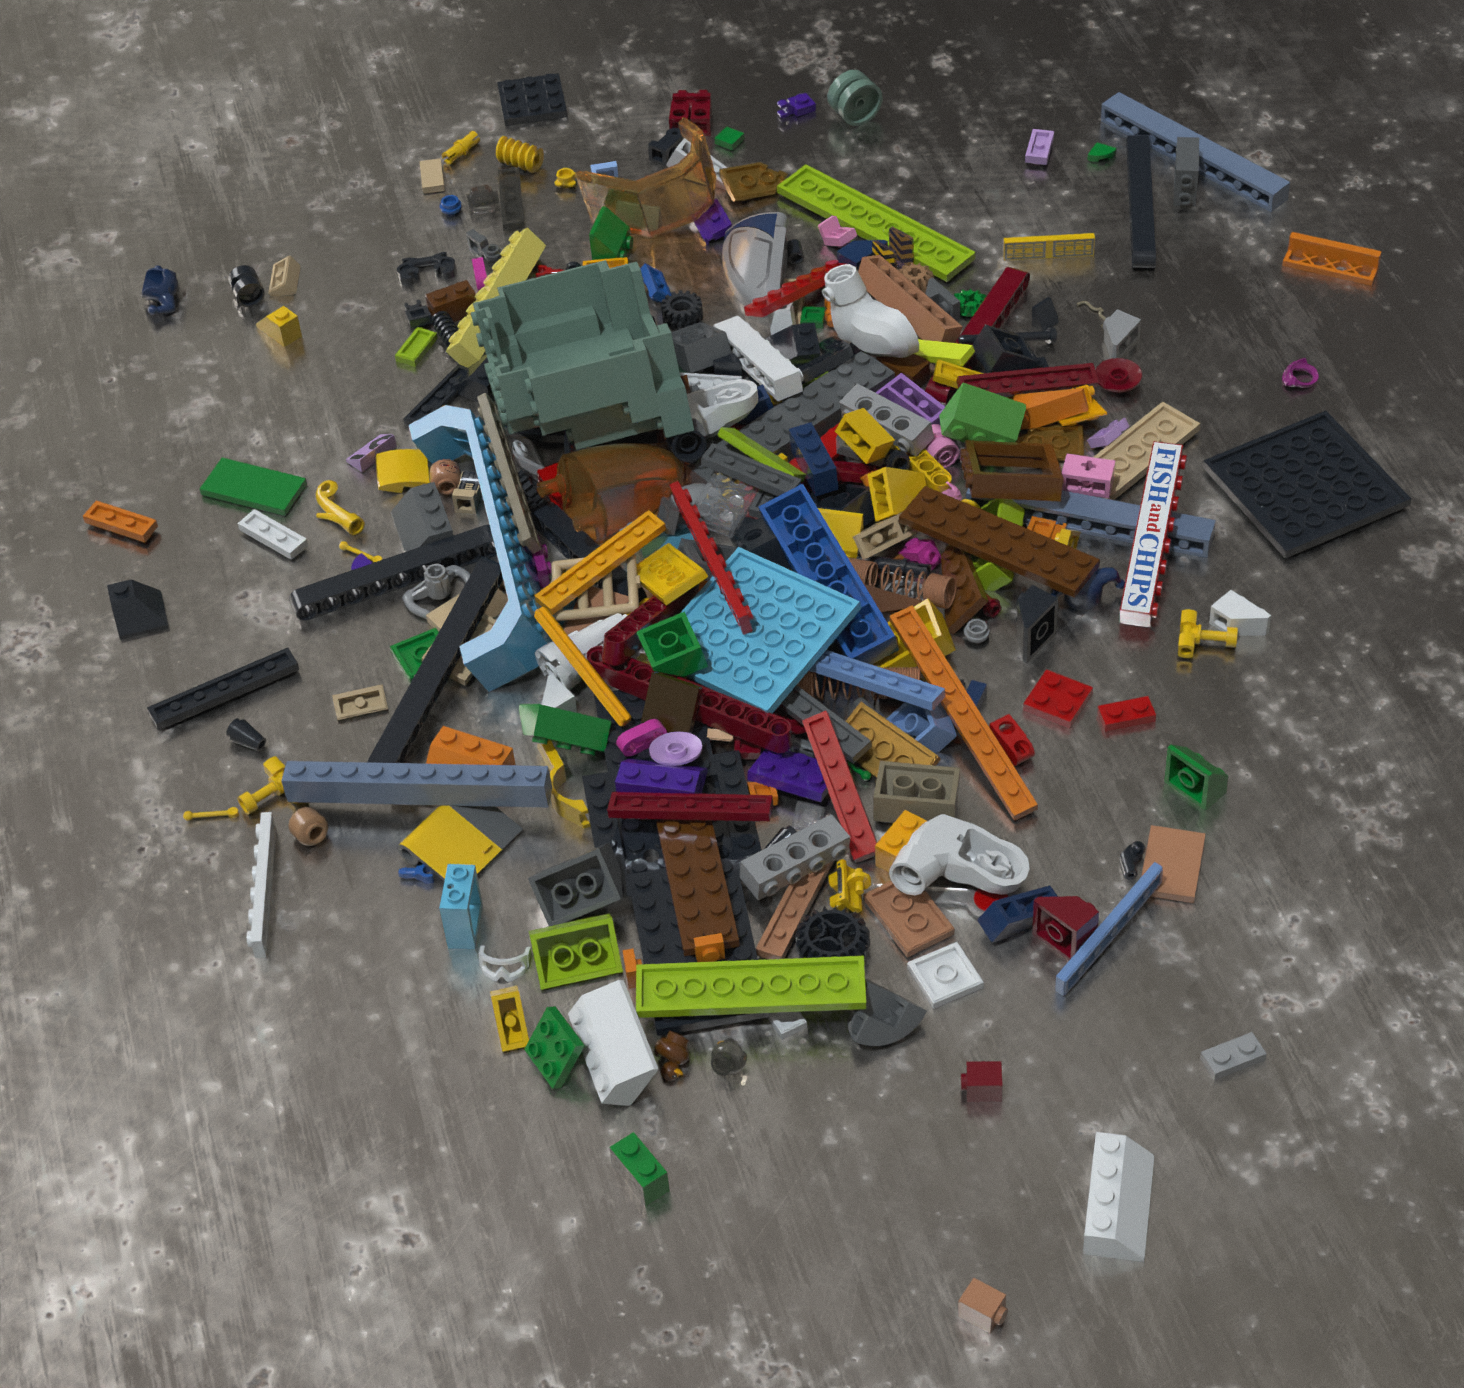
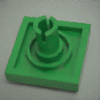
[524,1006,585,1089]

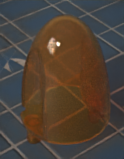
[537,443,685,545]

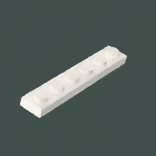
[247,812,276,958]

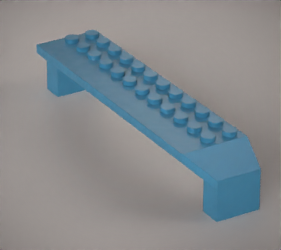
[409,405,552,692]

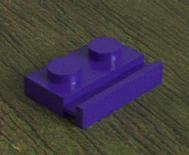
[689,198,733,245]

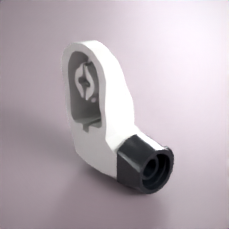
[663,379,758,465]

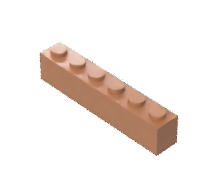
[858,255,963,343]

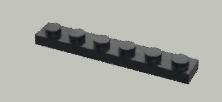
[147,647,300,730]

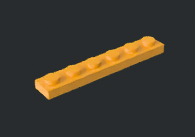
[534,510,666,615]

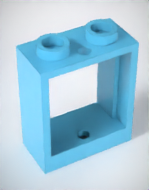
[439,864,483,949]

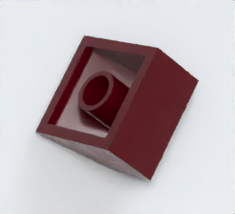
[1032,896,1099,961]

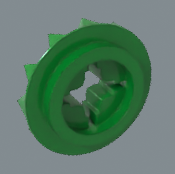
[954,289,986,317]

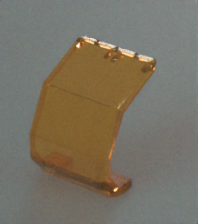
[575,117,716,239]

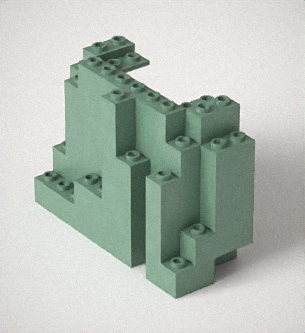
[470,260,694,450]

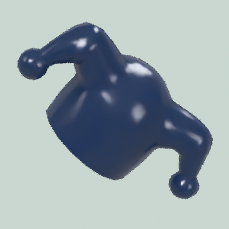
[141,265,178,315]
[1051,567,1125,610]

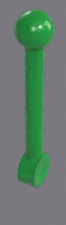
[846,759,871,781]

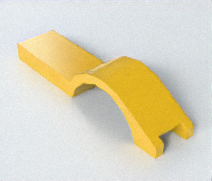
[537,741,590,829]

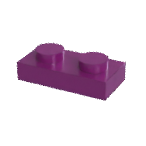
[531,535,552,588]

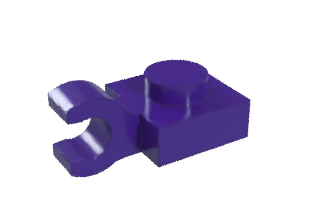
[777,93,816,118]

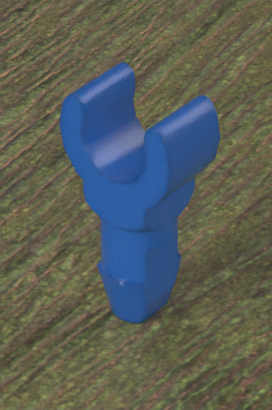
[398,864,434,884]

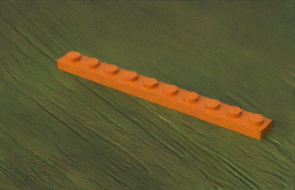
[889,605,1038,821]

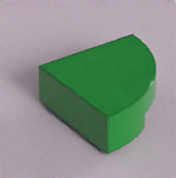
[1087,142,1117,162]

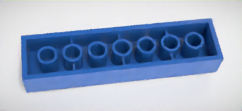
[758,484,899,665]

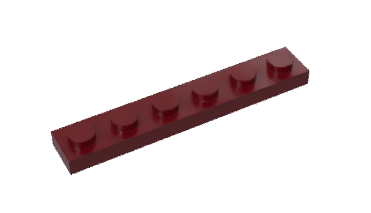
[956,363,1099,397]
[607,792,773,822]

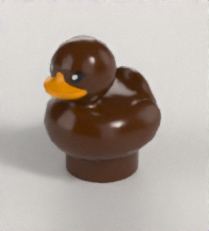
[654,1030,690,1082]

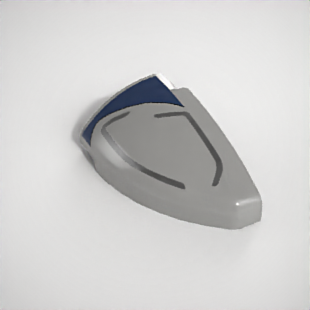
[722,212,789,318]

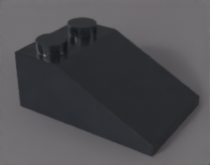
[765,322,821,368]
[809,483,875,527]

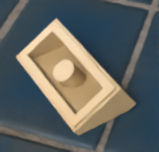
[268,256,301,296]
[332,684,388,721]

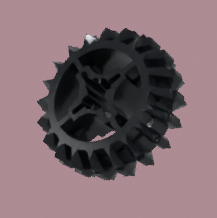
[795,905,871,958]

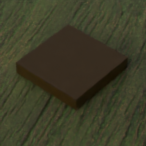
[641,671,702,734]

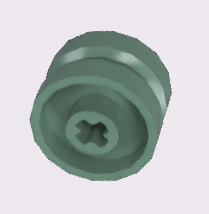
[827,70,883,126]

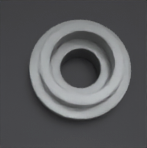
[964,619,990,643]

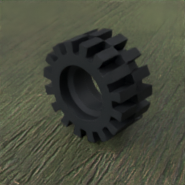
[661,290,703,330]
[518,468,551,512]

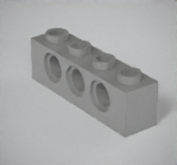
[839,384,934,456]
[740,814,850,900]

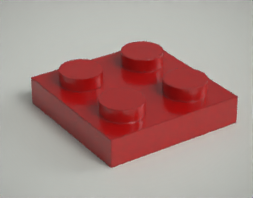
[1023,669,1093,729]

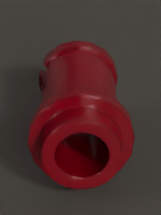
[981,592,1002,617]

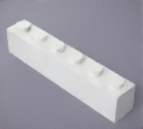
[713,316,804,401]

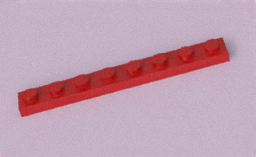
[669,481,754,635]

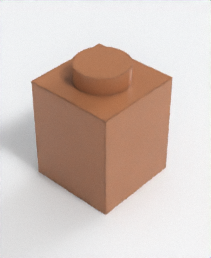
[958,1278,1008,1334]

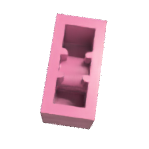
[1062,454,1115,498]

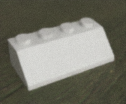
[568,980,659,1106]
[1083,1132,1155,1262]

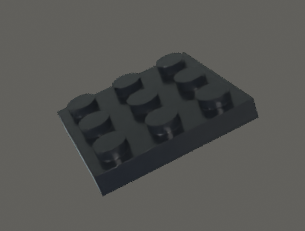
[497,73,568,126]

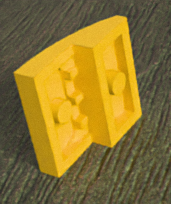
[375,449,430,493]

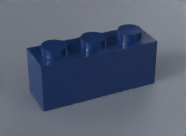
[789,422,838,496]

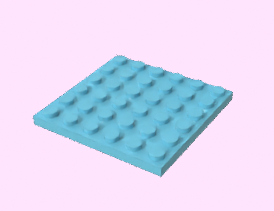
[681,547,861,713]

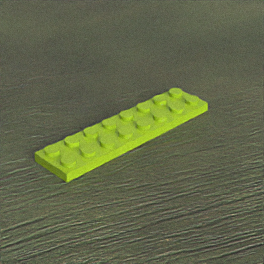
[636,956,866,1018]

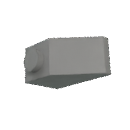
[1103,309,1141,359]

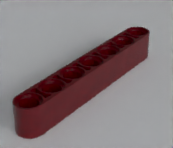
[602,586,699,665]

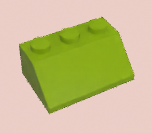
[528,913,623,990]

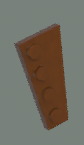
[941,545,988,635]

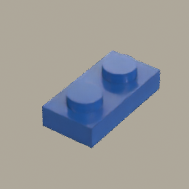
[640,263,671,303]

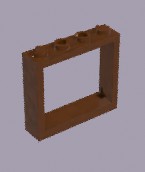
[960,440,1063,502]

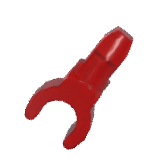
[536,265,564,278]

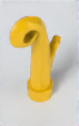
[316,480,365,535]

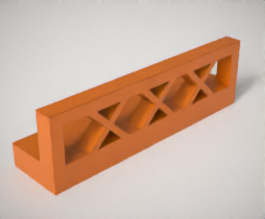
[1282,232,1382,286]

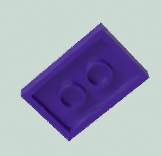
[747,749,828,802]

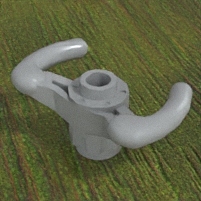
[402,564,471,619]

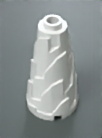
[535,613,627,690]

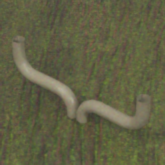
[1076,301,1106,328]

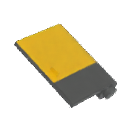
[397,805,523,887]

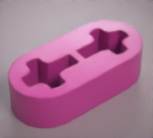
[472,257,487,291]
[616,719,667,756]

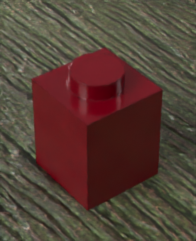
[961,1061,1003,1102]

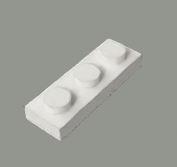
[238,509,308,560]

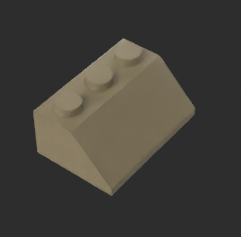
[873,761,960,823]

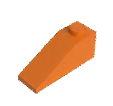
[1013,388,1089,430]

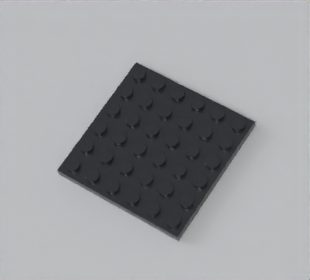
[1203,410,1412,558]

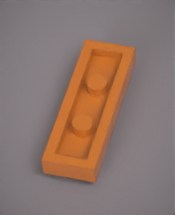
[83,500,158,542]

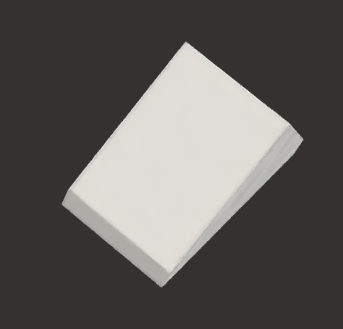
[542,675,577,713]

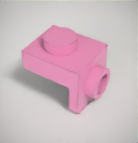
[818,216,857,248]

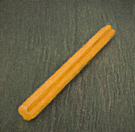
[534,606,631,727]

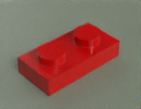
[1097,696,1156,732]

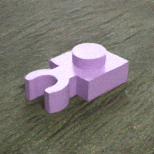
[1087,418,1129,449]

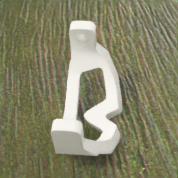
[479,946,531,982]

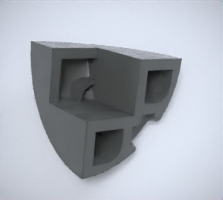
[848,978,927,1046]

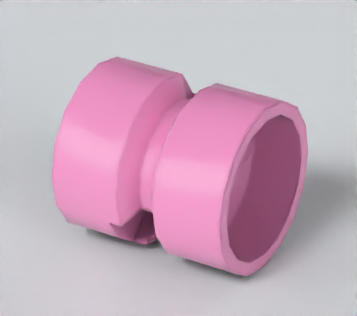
[925,424,960,468]

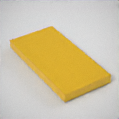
[637,543,708,605]

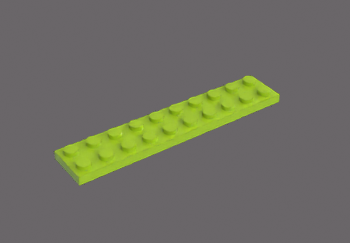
[777,165,976,282]

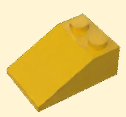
[873,599,956,668]

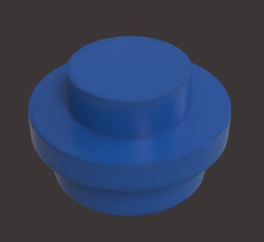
[440,195,462,215]

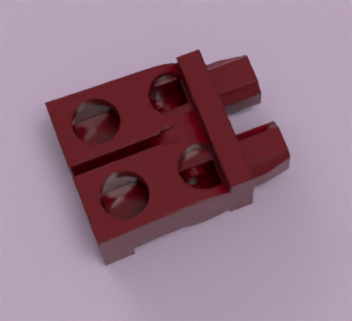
[669,90,712,137]

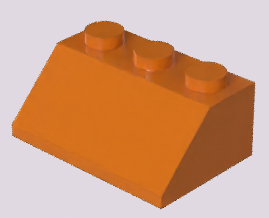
[426,726,516,765]

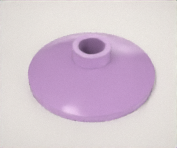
[649,732,702,766]

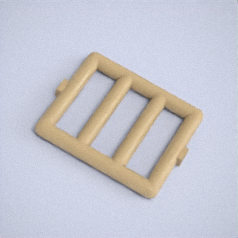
[551,554,641,621]

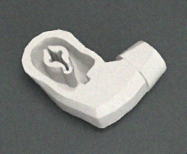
[822,264,920,358]
[889,814,1030,896]

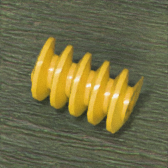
[496,136,544,173]

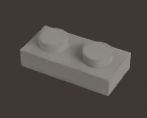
[1200,1032,1267,1080]

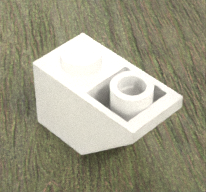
[1209,590,1271,636]

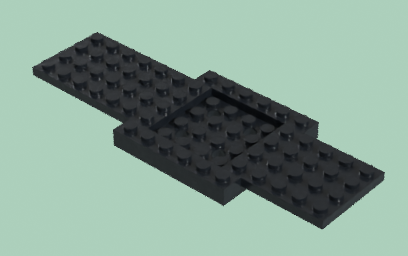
[582,678,770,1036]

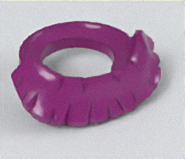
[1282,358,1319,388]

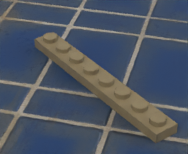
[477,393,542,554]

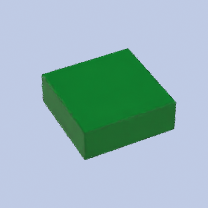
[714,127,745,151]
[800,306,825,329]

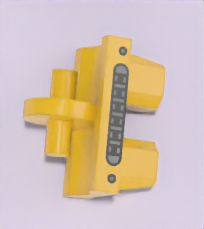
[829,859,871,913]

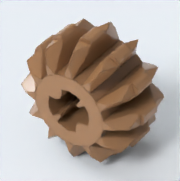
[898,262,934,293]

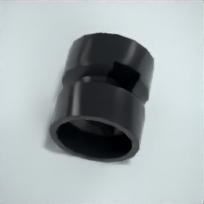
[228,265,265,307]

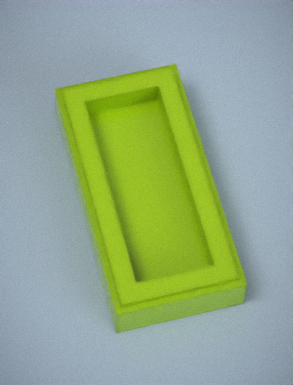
[395,327,438,367]

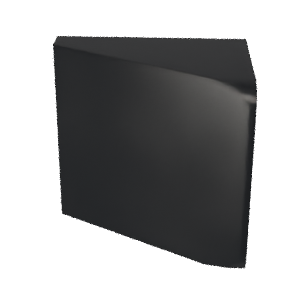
[1032,297,1059,331]
[713,353,742,376]

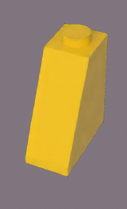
[867,467,926,522]

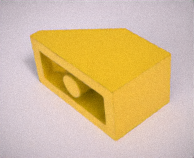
[256,306,302,348]
[490,986,529,1052]

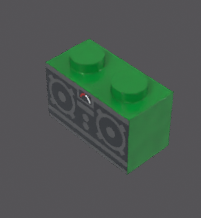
[609,1132,670,1207]

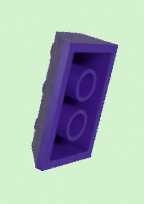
[615,759,708,794]

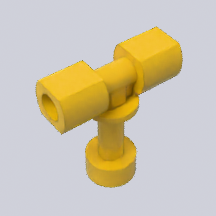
[1178,609,1238,658]
[237,756,299,815]

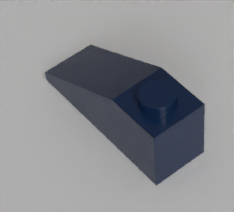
[977,885,1058,943]

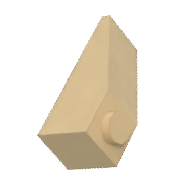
[853,512,919,560]

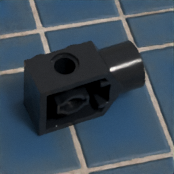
[729,517,791,570]

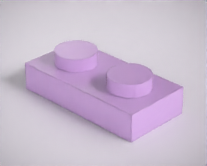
[1025,129,1054,165]

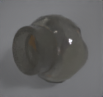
[711,1038,747,1076]

